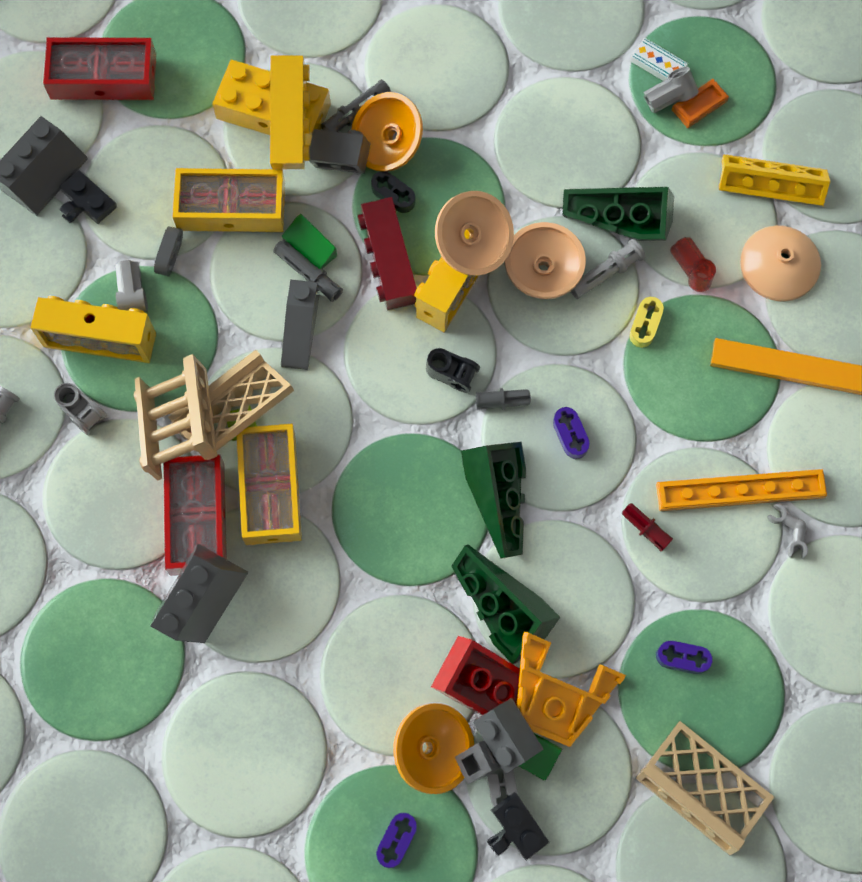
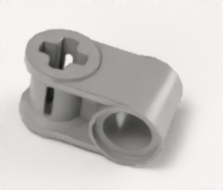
[54,383,107,435]

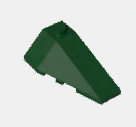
[562,187,674,241]
[461,441,526,559]
[451,545,560,664]

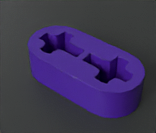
[553,407,590,459]
[656,641,713,674]
[376,813,417,868]

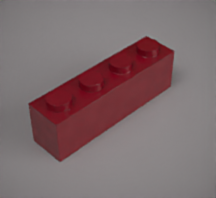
[357,197,417,311]

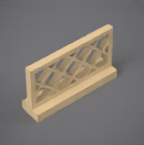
[168,350,294,460]
[636,721,774,855]

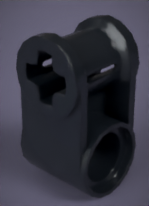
[426,348,480,393]

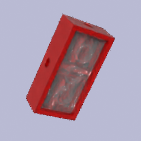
[43,37,156,100]
[163,454,227,576]

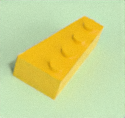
[270,55,310,169]

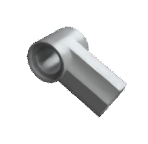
[643,67,699,113]
[115,260,148,312]

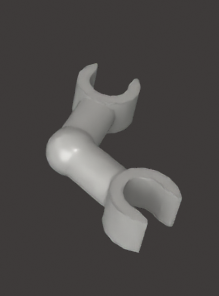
[767,504,808,559]

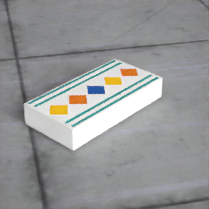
[630,38,688,81]

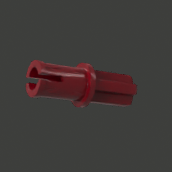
[622,503,673,552]

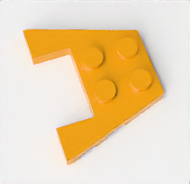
[517,632,626,747]

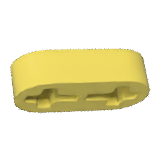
[629,297,664,348]

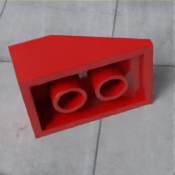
[431,636,520,716]

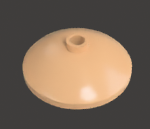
[435,191,514,275]
[505,222,586,299]
[740,226,821,301]

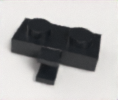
[59,170,117,224]
[487,792,550,860]

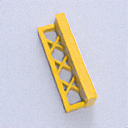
[719,154,830,206]

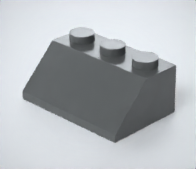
[0,116,88,216]
[150,544,248,644]

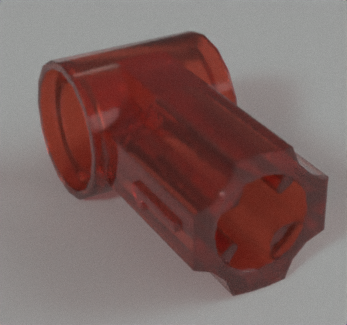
[670,237,716,292]

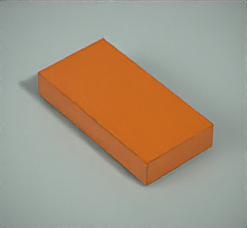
[672,79,729,128]

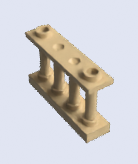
[134,354,217,481]

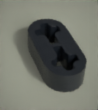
[371,171,415,213]

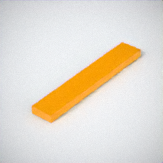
[710,338,862,395]
[656,469,827,511]

